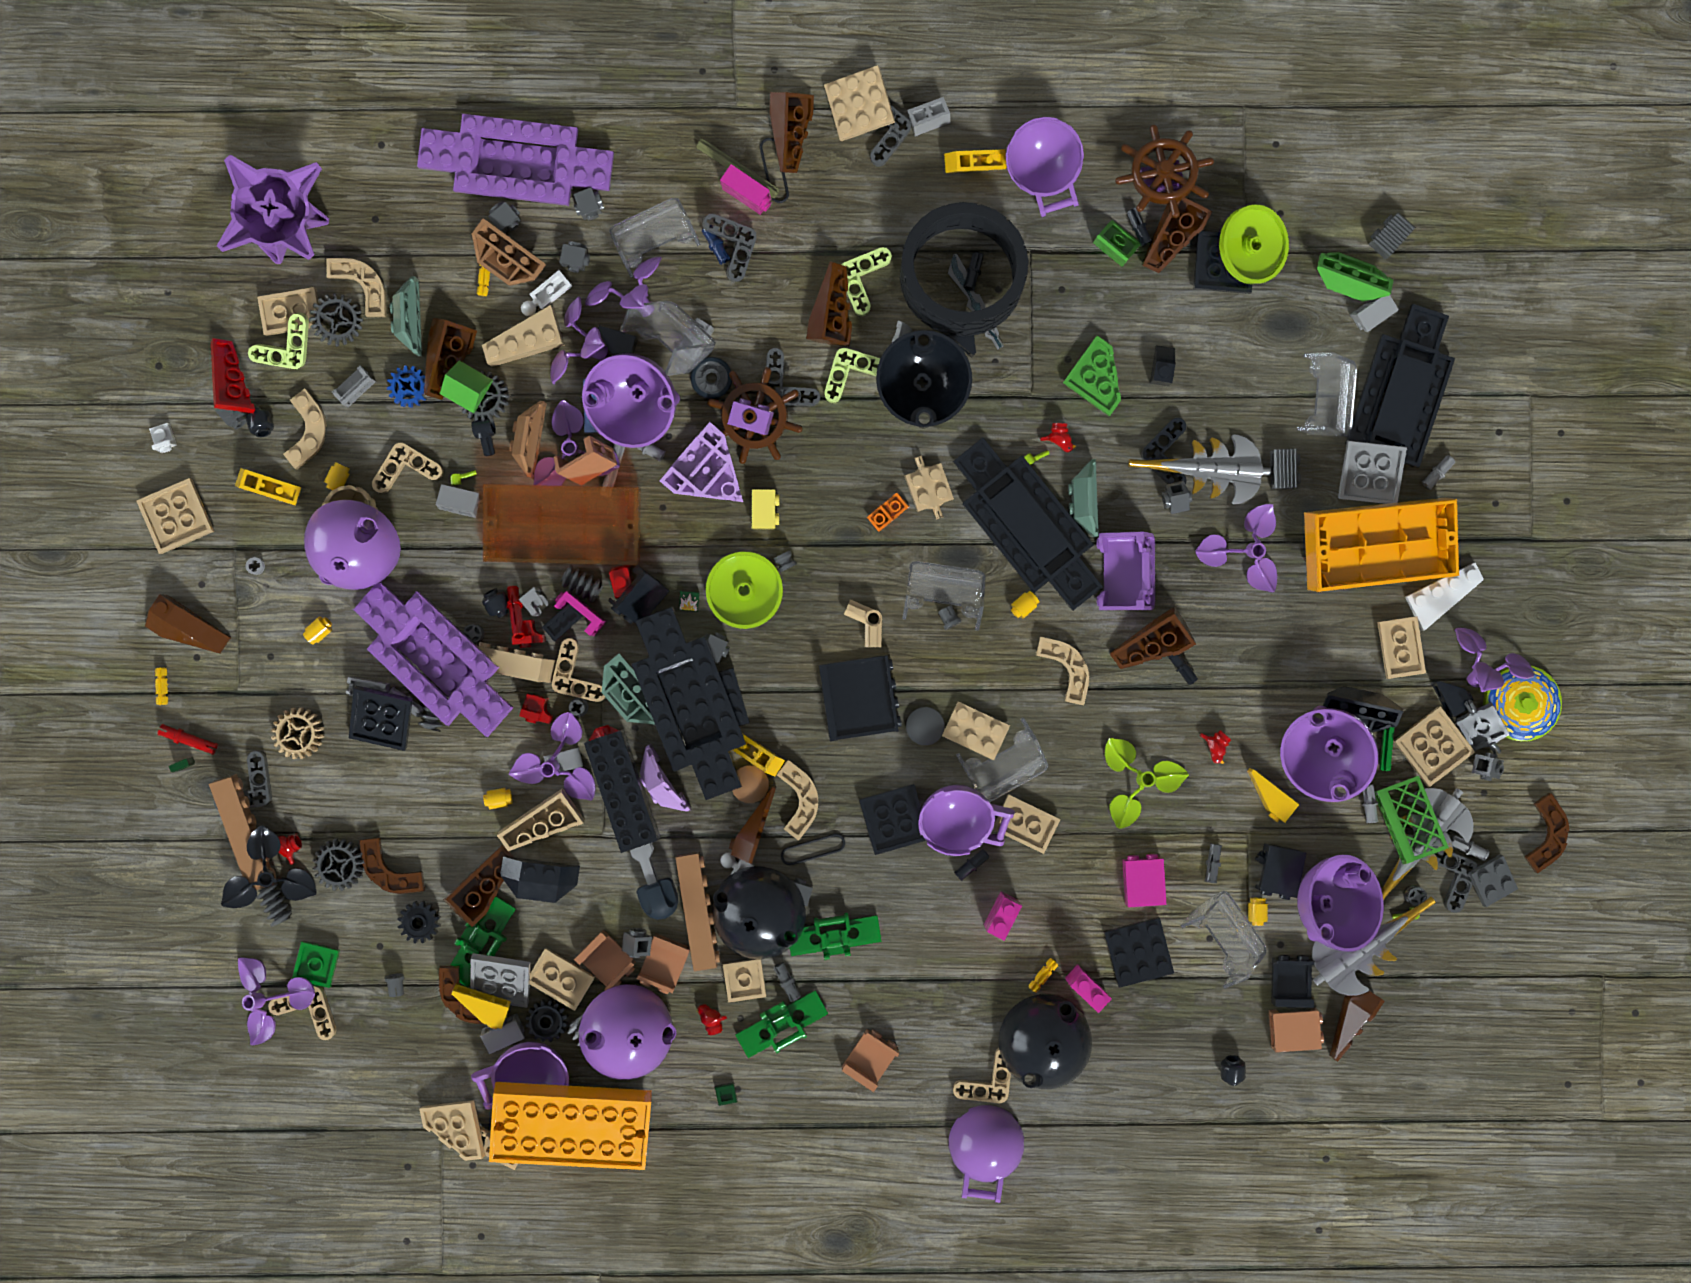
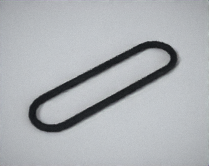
[760,138,789,203]
[781,833,845,866]

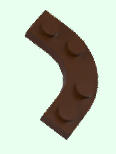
[1524,793,1570,873]
[359,838,425,894]
[439,966,484,1024]

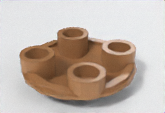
[732,765,769,803]

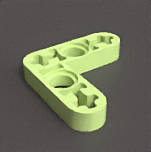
[841,247,892,316]
[248,313,309,369]
[825,348,881,403]

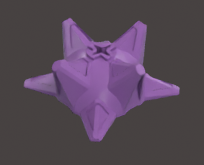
[217,155,329,264]

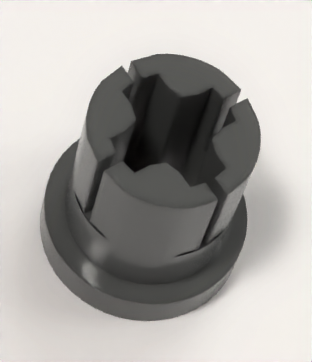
[938,605,962,630]
[569,698,589,717]
[384,973,405,997]

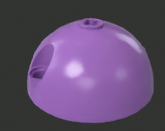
[582,353,680,448]
[304,500,401,590]
[1280,706,1378,802]
[1297,855,1384,952]
[579,985,677,1080]

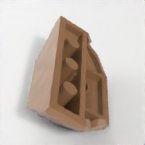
[472,218,546,286]
[510,401,547,479]

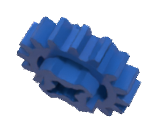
[387,365,426,408]

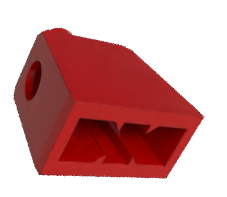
[609,564,634,600]

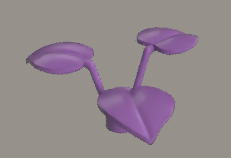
[585,256,662,316]
[550,296,608,385]
[533,400,620,489]
[1195,504,1277,592]
[1454,628,1535,692]
[509,712,596,800]
[238,957,315,1045]

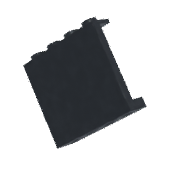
[819,655,902,742]

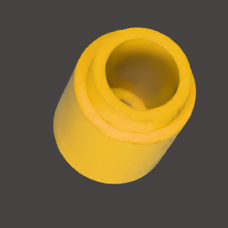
[324,462,350,490]
[1011,591,1039,619]
[303,616,332,644]
[483,788,513,810]
[1248,897,1268,926]

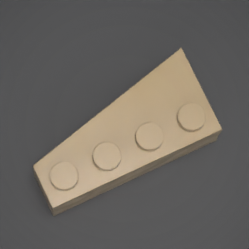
[482,305,565,367]
[476,642,557,683]
[497,788,585,851]

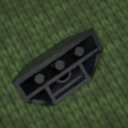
[1323,686,1404,733]
[500,856,580,903]

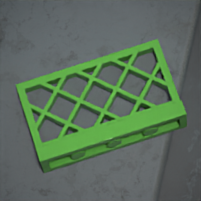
[1375,776,1449,864]

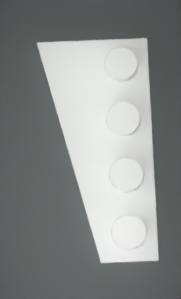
[1405,563,1484,631]

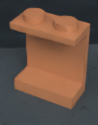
[553,436,617,486]
[574,929,636,991]
[637,933,690,994]
[1269,1007,1324,1052]
[842,1029,899,1092]

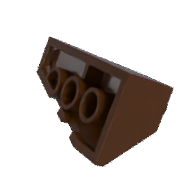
[769,92,814,173]
[1142,197,1213,273]
[424,318,477,400]
[145,594,231,654]
[1110,607,1196,669]
[729,786,776,864]

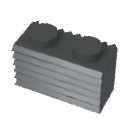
[1369,212,1416,259]
[1270,449,1301,489]

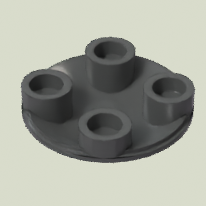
[906,707,944,745]

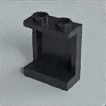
[608,565,669,624]
[1255,843,1307,900]
[1271,954,1315,1008]

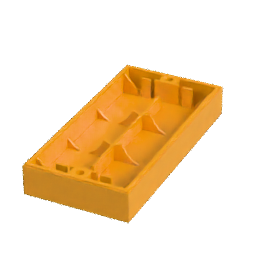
[1304,498,1459,592]
[489,1082,652,1170]

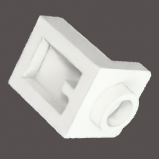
[149,423,177,453]

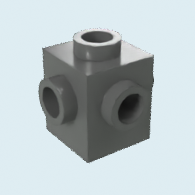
[1472,753,1504,781]

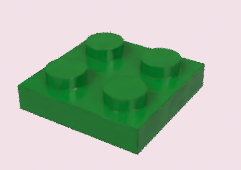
[292,941,340,988]

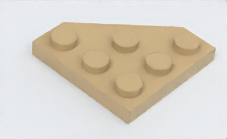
[419,1100,485,1161]

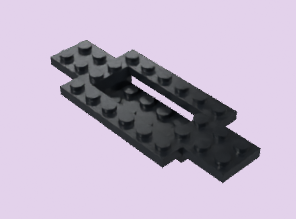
[1345,304,1455,468]
[953,438,1103,611]
[632,607,746,800]

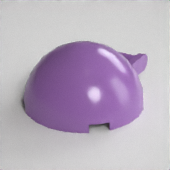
[1006,117,1084,217]
[918,785,1015,856]
[471,1042,569,1110]
[949,1105,1024,1203]

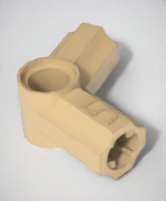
[844,599,882,647]

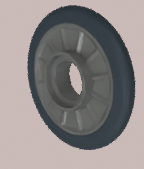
[691,357,732,399]

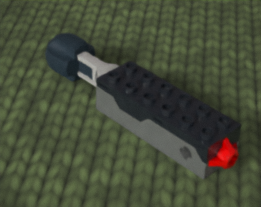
[584,725,679,920]

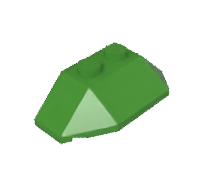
[1317,252,1393,302]

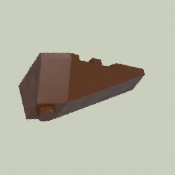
[806,262,852,347]
[443,845,514,927]
[1329,991,1385,1062]

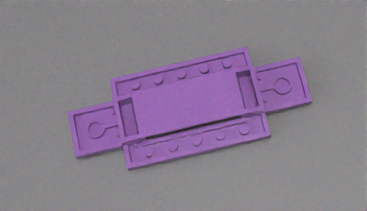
[417,114,614,206]
[353,582,514,737]

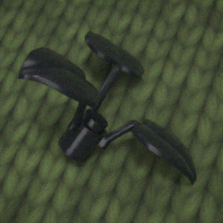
[221,826,317,908]

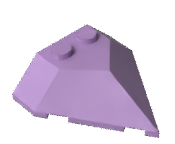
[660,422,743,502]
[639,744,692,812]

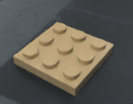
[824,65,895,141]
[137,478,215,554]
[1393,706,1475,787]

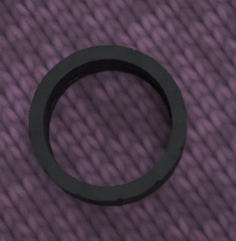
[900,202,1029,337]

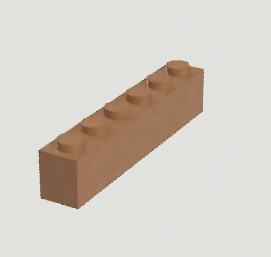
[209,774,276,890]
[675,852,720,972]

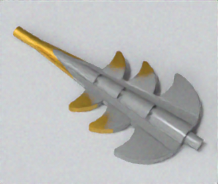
[1128,434,1271,504]
[1382,788,1473,900]
[1312,897,1436,996]

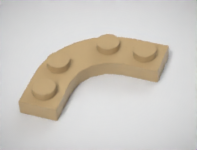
[327,258,386,317]
[283,388,327,470]
[1036,637,1089,705]
[777,759,818,841]

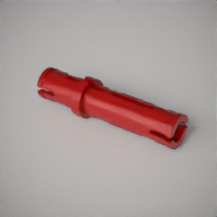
[506,586,525,640]
[158,724,218,755]

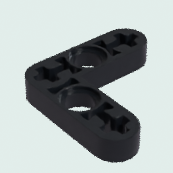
[1141,418,1187,484]

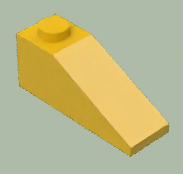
[944,149,1007,173]
[235,468,301,506]
[733,733,785,777]
[1247,768,1299,823]
[452,984,511,1029]

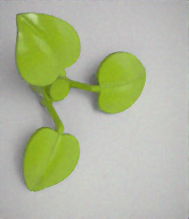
[1104,738,1189,829]

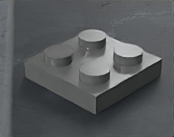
[1468,854,1518,907]

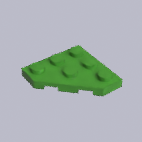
[1063,336,1121,416]

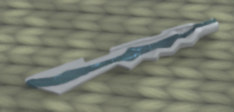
[948,254,1004,350]

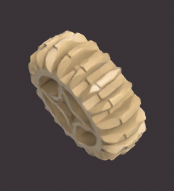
[271,707,324,759]

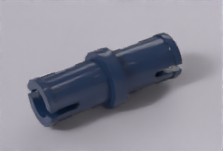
[702,225,731,265]

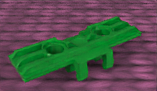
[450,896,516,987]
[787,913,882,960]
[735,990,829,1058]

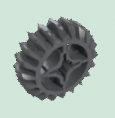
[309,293,363,346]
[458,371,510,422]
[313,839,365,891]

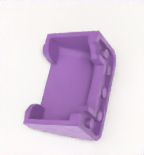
[1096,532,1155,610]

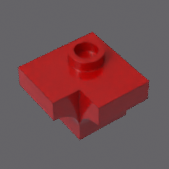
[512,620,546,648]
[519,693,553,724]

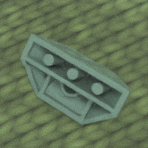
[390,276,422,356]
[1068,459,1099,537]
[602,653,655,725]

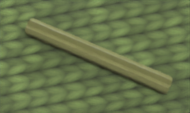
[696,139,780,198]

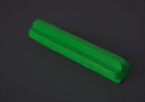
[1379,727,1394,771]

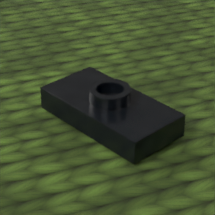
[542,603,584,641]

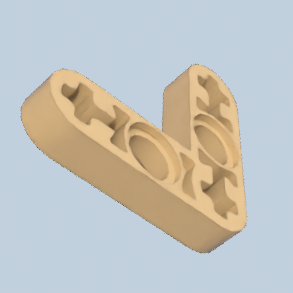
[372,443,444,493]
[552,638,606,702]
[268,985,336,1040]
[953,1048,1011,1103]

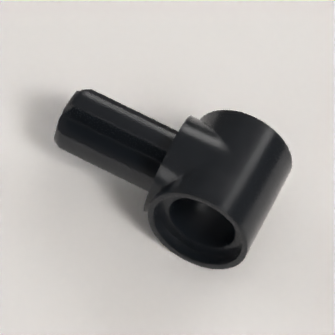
[471,418,496,456]

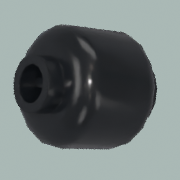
[246,407,274,438]
[482,588,508,618]
[1220,1055,1246,1086]

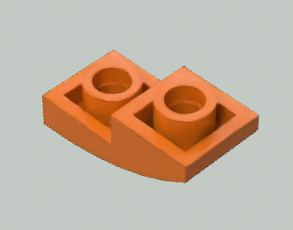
[867,492,910,532]

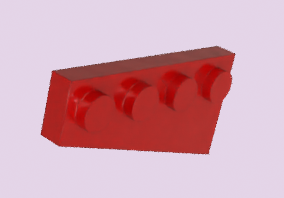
[211,338,255,413]

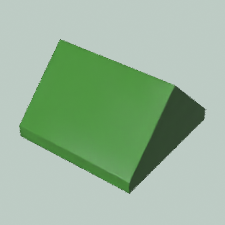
[1093,220,1140,267]
[440,361,493,413]

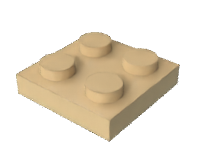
[723,959,767,1003]

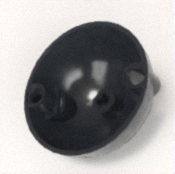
[876,330,972,429]
[712,866,806,959]
[999,994,1092,1089]

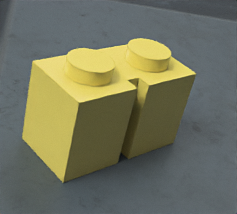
[752,490,779,529]

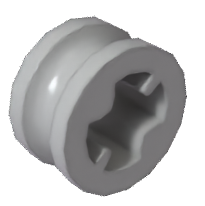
[246,557,265,575]

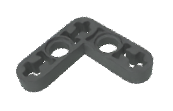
[870,106,911,167]
[702,214,757,282]
[765,348,820,407]
[214,751,272,810]
[1433,846,1478,913]

